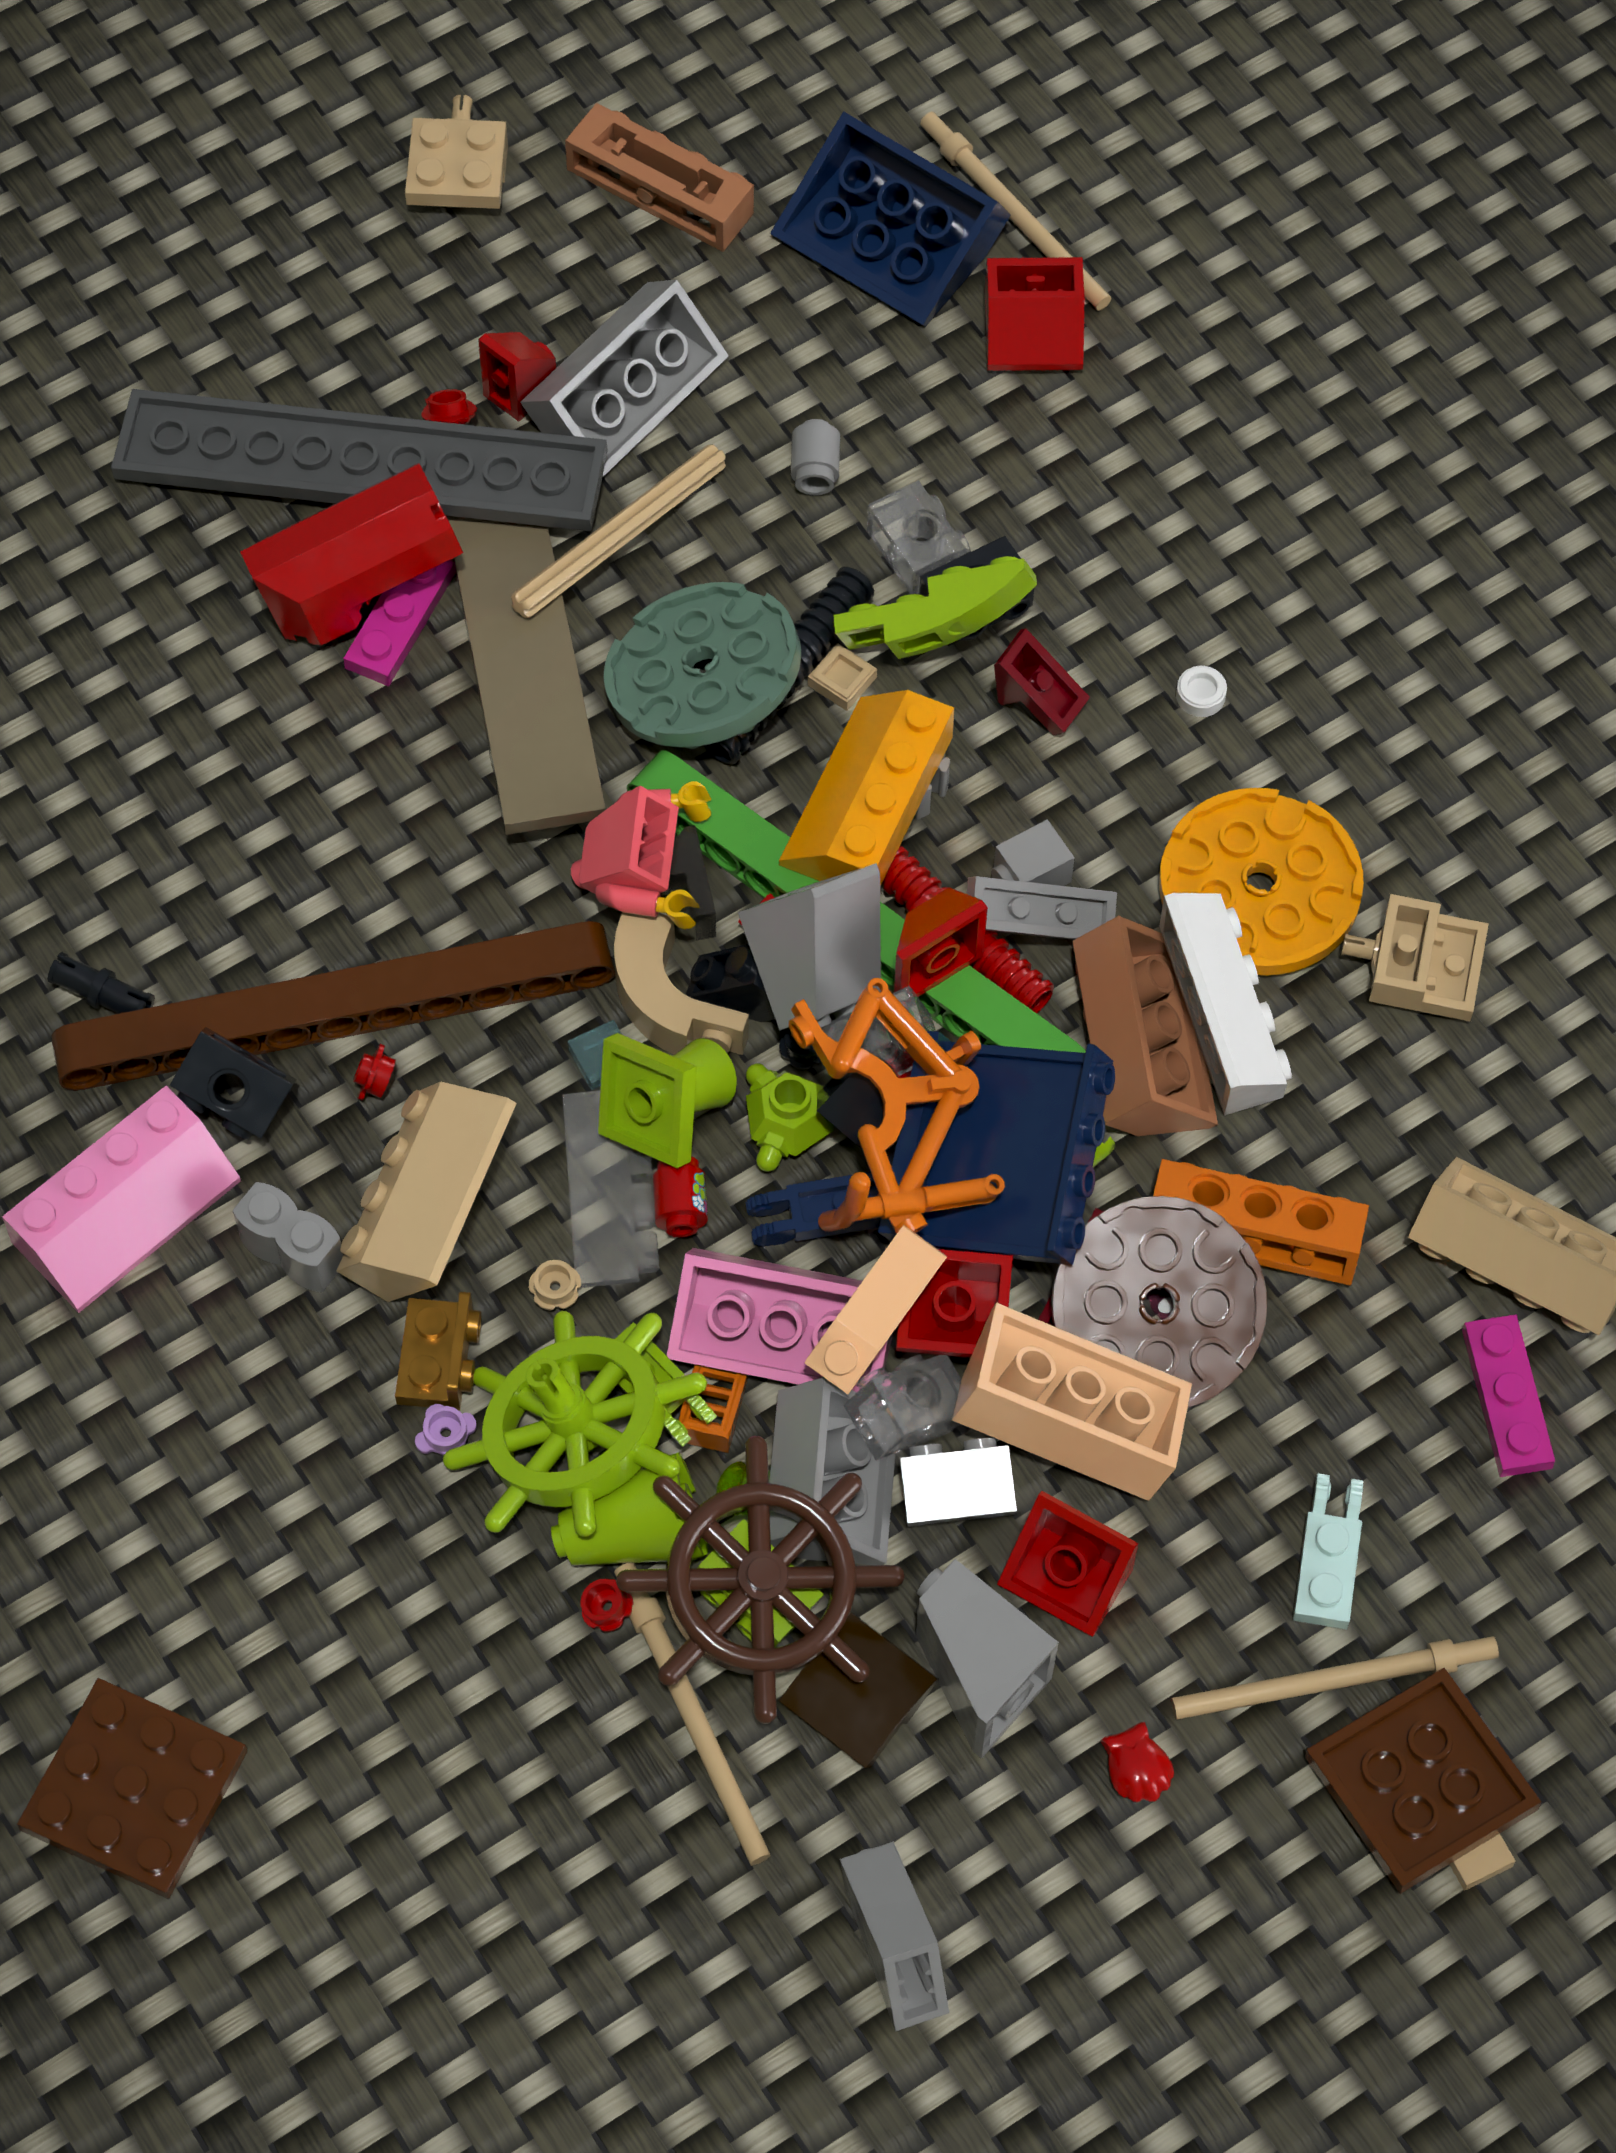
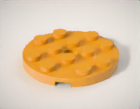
[1159,788,1363,976]

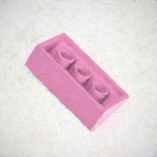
[2,1085,241,1313]
[667,1248,893,1400]

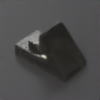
[661,825,716,941]

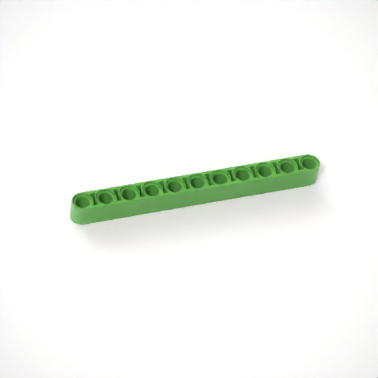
[626,750,1086,1053]

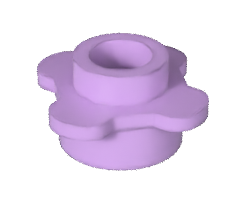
[415,1404,477,1455]

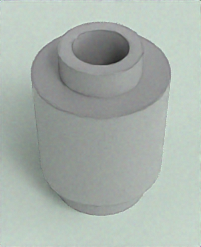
[791,419,840,495]

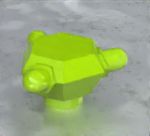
[746,1063,834,1172]

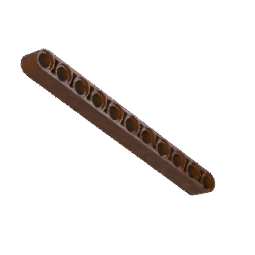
[51,921,615,1090]

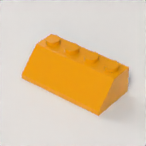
[779,690,954,886]

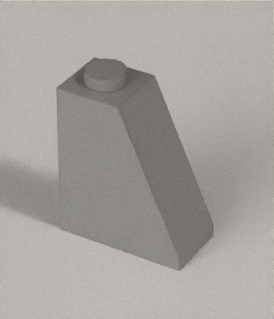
[840,1842,949,2031]

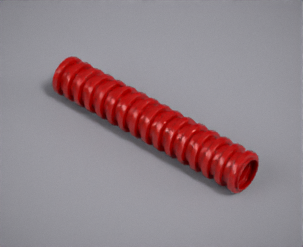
[882,846,1054,1013]

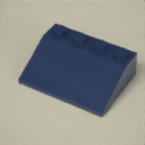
[770,111,1011,327]

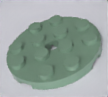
[604,582,801,749]

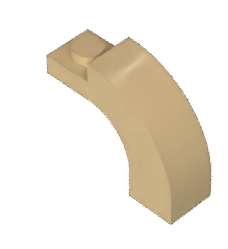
[614,912,749,1055]

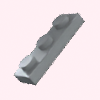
[967,876,1117,940]

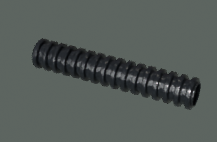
[704,566,874,764]

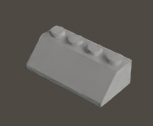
[520,280,729,477]

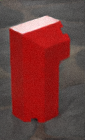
[240,463,463,645]

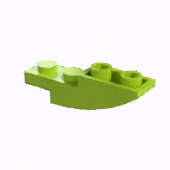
[833,556,1037,659]

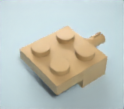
[405,95,508,209]
[1341,894,1489,1021]

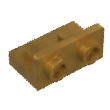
[395,1292,481,1410]

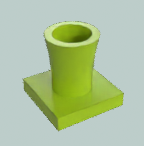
[598,1033,737,1168]

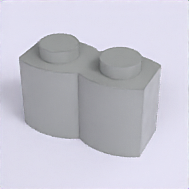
[233,1182,343,1292]

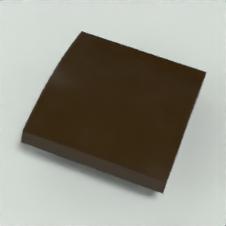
[779,1612,939,1768]

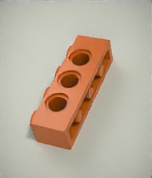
[1153,1159,1369,1286]

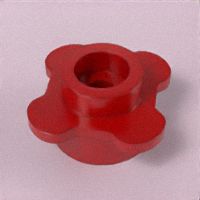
[353,1044,396,1101]

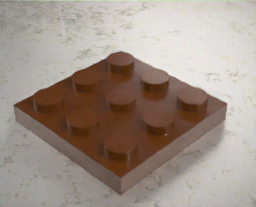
[1305,1668,1541,1894]
[17,1678,248,1899]

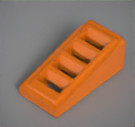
[678,1364,749,1453]

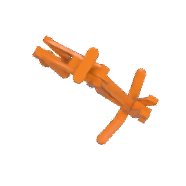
[789,978,1005,1234]

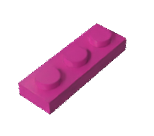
[343,560,456,686]
[1462,1314,1555,1477]

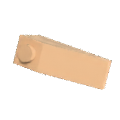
[804,1225,947,1394]

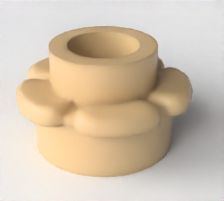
[529,1260,581,1311]

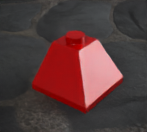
[894,887,988,1006]
[896,1249,1013,1358]

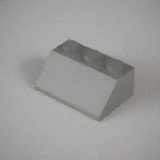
[769,1377,899,1565]

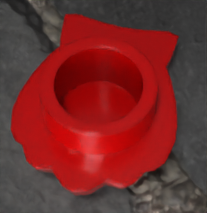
[421,389,477,425]
[1100,1722,1174,1802]

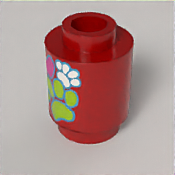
[653,1156,708,1237]

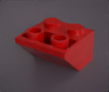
[984,257,1085,371]

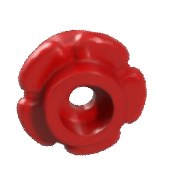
[580,1579,634,1632]

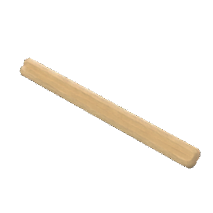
[511,445,726,618]

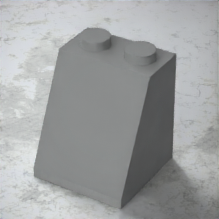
[738,863,881,1030]
[915,1559,1059,1759]

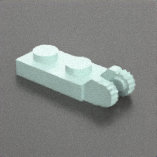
[1293,1473,1364,1630]

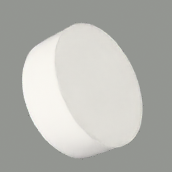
[1176,666,1227,717]

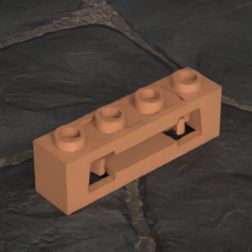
[565,103,754,252]

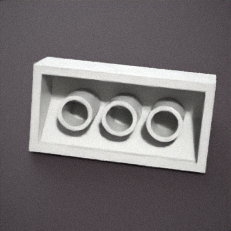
[1159,893,1292,1116]

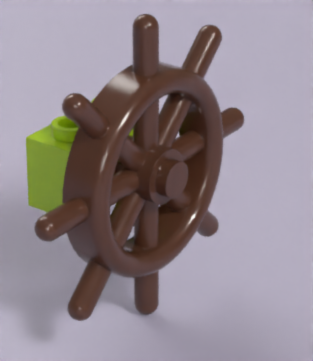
[616,1436,905,1724]

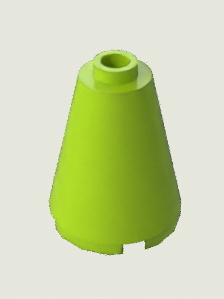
[551,1452,708,1566]

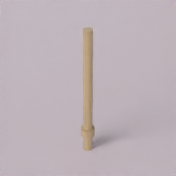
[920,112,1111,311]
[614,1563,771,1865]
[1171,1636,1499,1720]

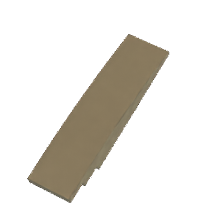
[446,516,606,835]

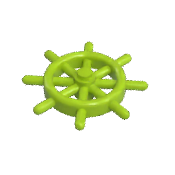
[443,1311,707,1537]

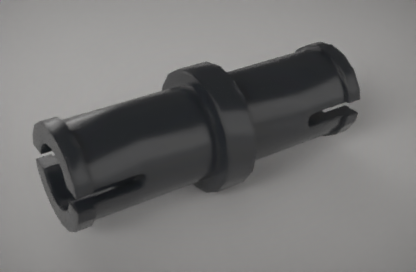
[47,952,155,1014]

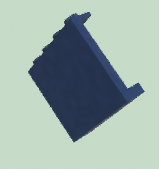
[878,1031,1115,1265]

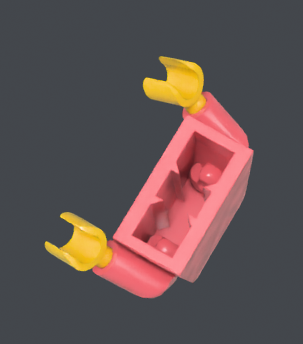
[571,781,711,929]

